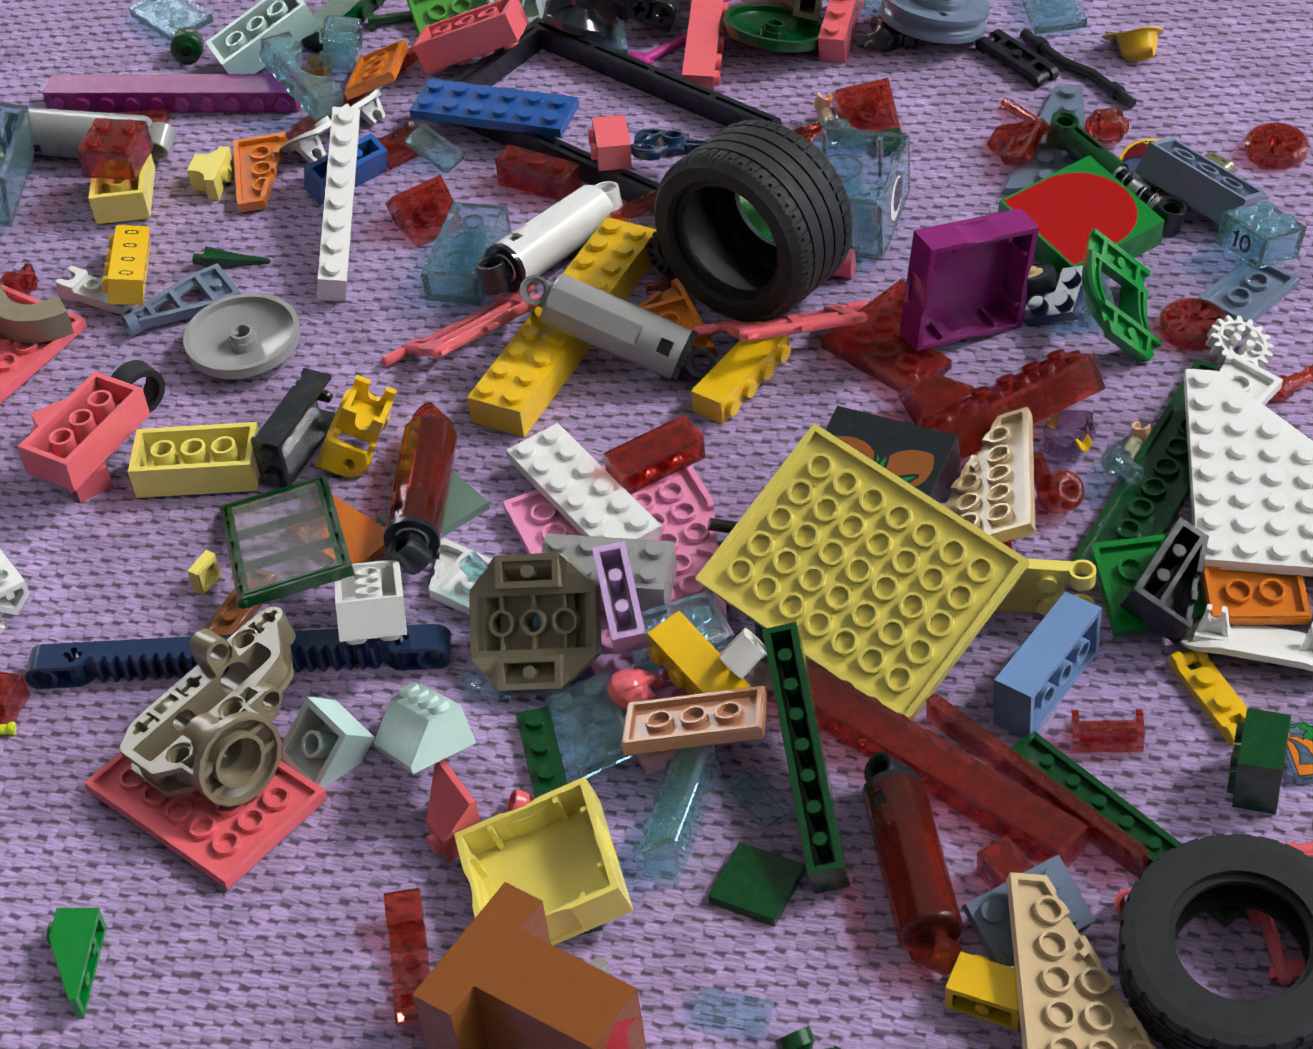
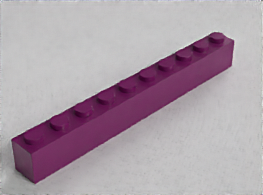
[43,74,304,113]

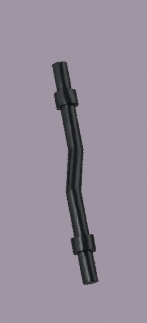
[1020,28,1136,108]

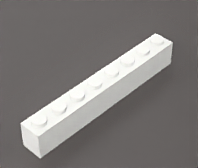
[317,107,360,302]

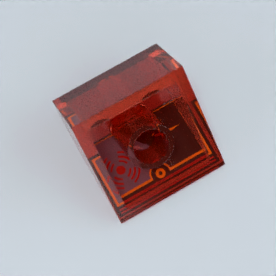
[831,78,901,143]
[385,175,466,247]

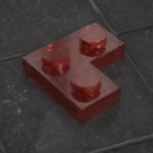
[987,118,1048,165]

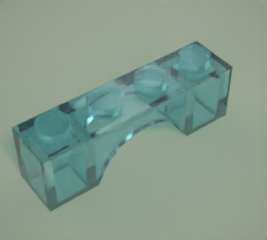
[259,31,344,121]

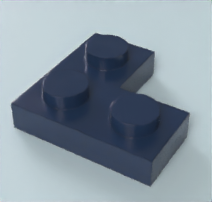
[1022,265,1085,326]

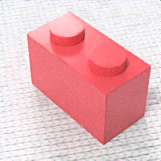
[588,115,632,171]

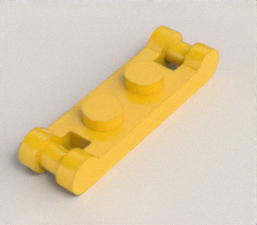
[1167,649,1248,746]

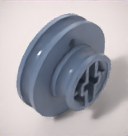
[880,0,990,44]

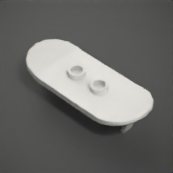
[280,86,386,163]
[1180,604,1313,672]

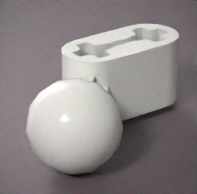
[720,628,773,691]

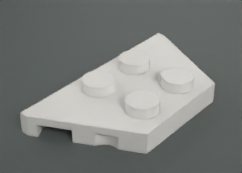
[429,538,492,616]

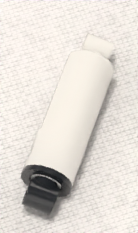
[476,181,623,295]

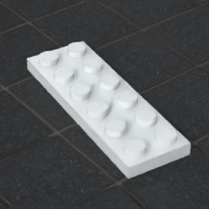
[506,423,663,540]

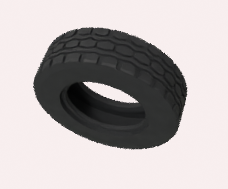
[1117,833,1313,1049]

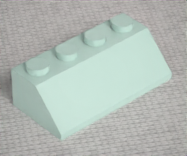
[373,683,476,774]

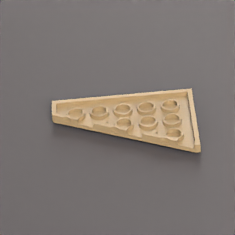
[940,407,1035,543]

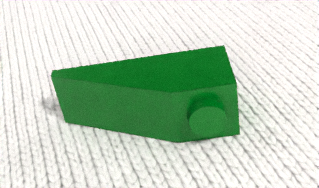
[47,908,107,1019]

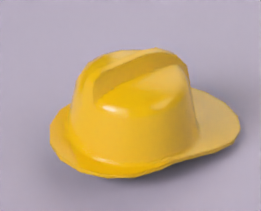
[1102,26,1164,62]

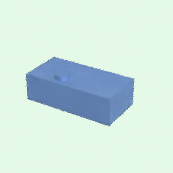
[993,592,1102,738]

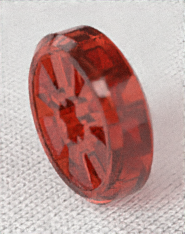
[1244,122,1309,170]
[1159,298,1226,351]

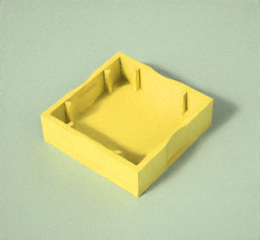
[454,777,634,946]

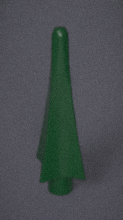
[192,246,271,269]

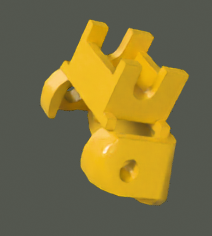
[315,375,397,478]

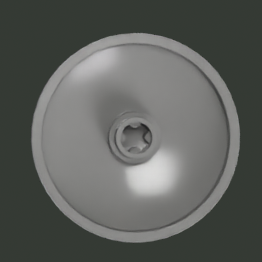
[183,293,301,379]

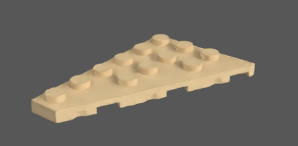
[1006,872,1157,1049]

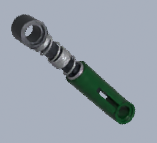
[1046,111,1187,238]

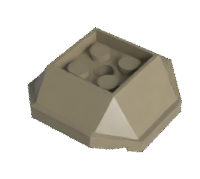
[469,552,602,691]

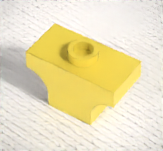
[187,146,234,200]

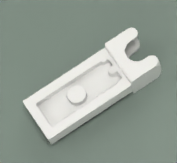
[56,266,131,315]

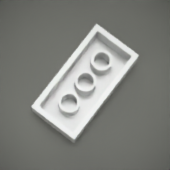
[335,560,407,645]

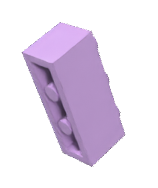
[592,541,648,655]

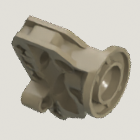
[119,606,296,807]

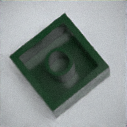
[1227,708,1291,814]

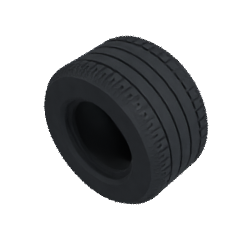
[654,119,853,322]

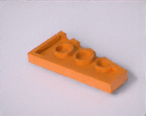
[233,132,287,213]

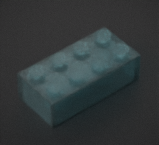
[421,202,512,305]

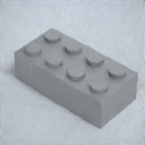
[541,533,677,617]

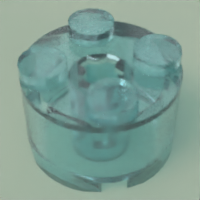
[319,15,363,70]

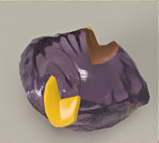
[1040,410,1096,460]

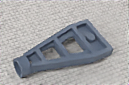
[121,263,241,337]

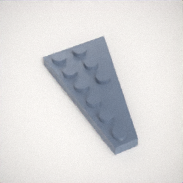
[1004,84,1086,196]

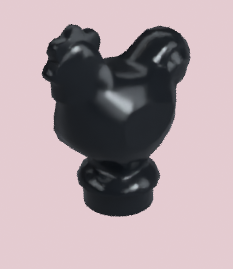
[855,15,917,52]

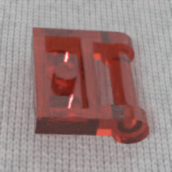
[378,120,436,169]

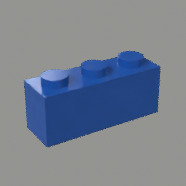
[304,133,388,206]

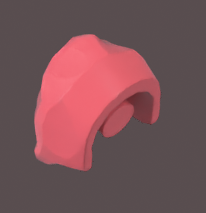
[607,668,669,709]

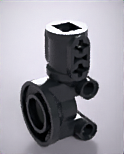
[542,0,679,39]

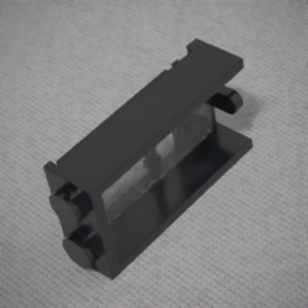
[250,368,336,487]

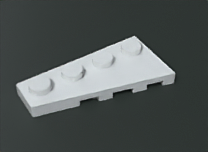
[1219,351,1283,405]

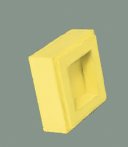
[187,550,221,595]

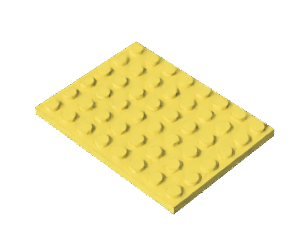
[695,423,1030,727]

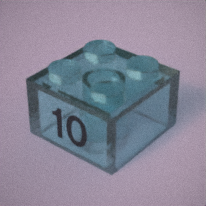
[1215,200,1307,269]

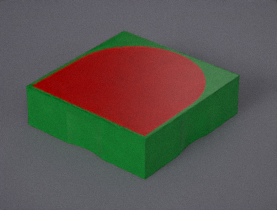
[998,155,1165,282]

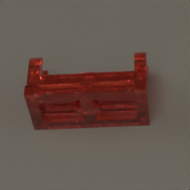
[1070,709,1145,752]

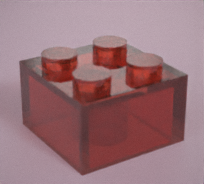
[77,118,154,180]

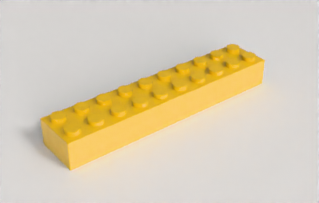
[467,217,656,437]

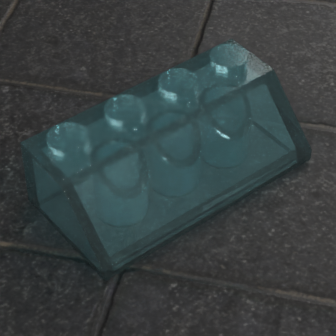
[632,744,720,885]

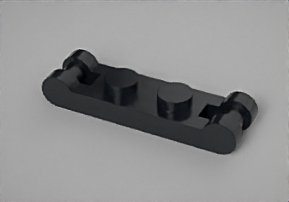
[975,29,1059,89]

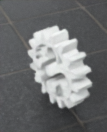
[1206,315,1274,369]

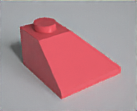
[426,759,480,863]

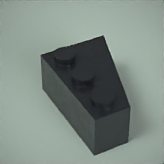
[1119,517,1209,645]

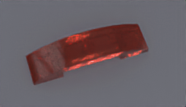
[383,887,431,1026]

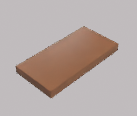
[621,686,767,756]

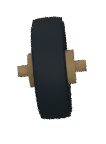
[1027,264,1057,296]

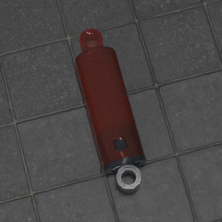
[383,402,457,575]
[861,752,963,975]

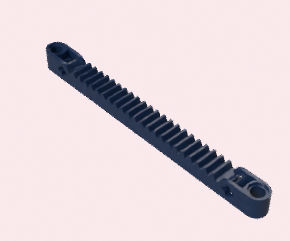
[25,624,452,689]

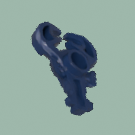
[631,128,709,161]

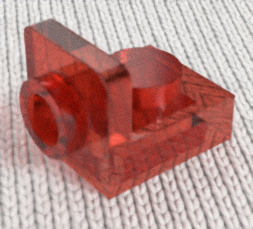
[0,263,38,295]

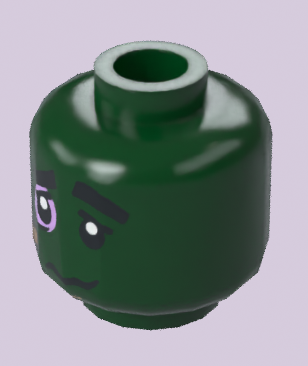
[170,27,204,64]

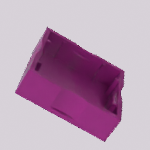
[899,208,1039,351]

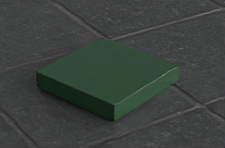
[708,842,805,927]

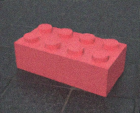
[412,0,529,74]
[17,371,150,491]

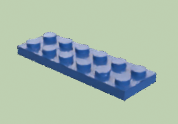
[409,79,579,138]

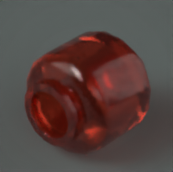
[1085,108,1129,145]
[1036,470,1085,514]

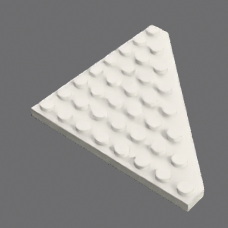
[1183,369,1313,577]

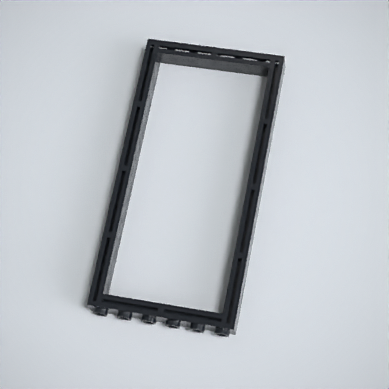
[451,17,782,213]

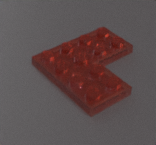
[821,279,952,400]

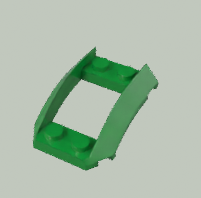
[1082,228,1162,362]

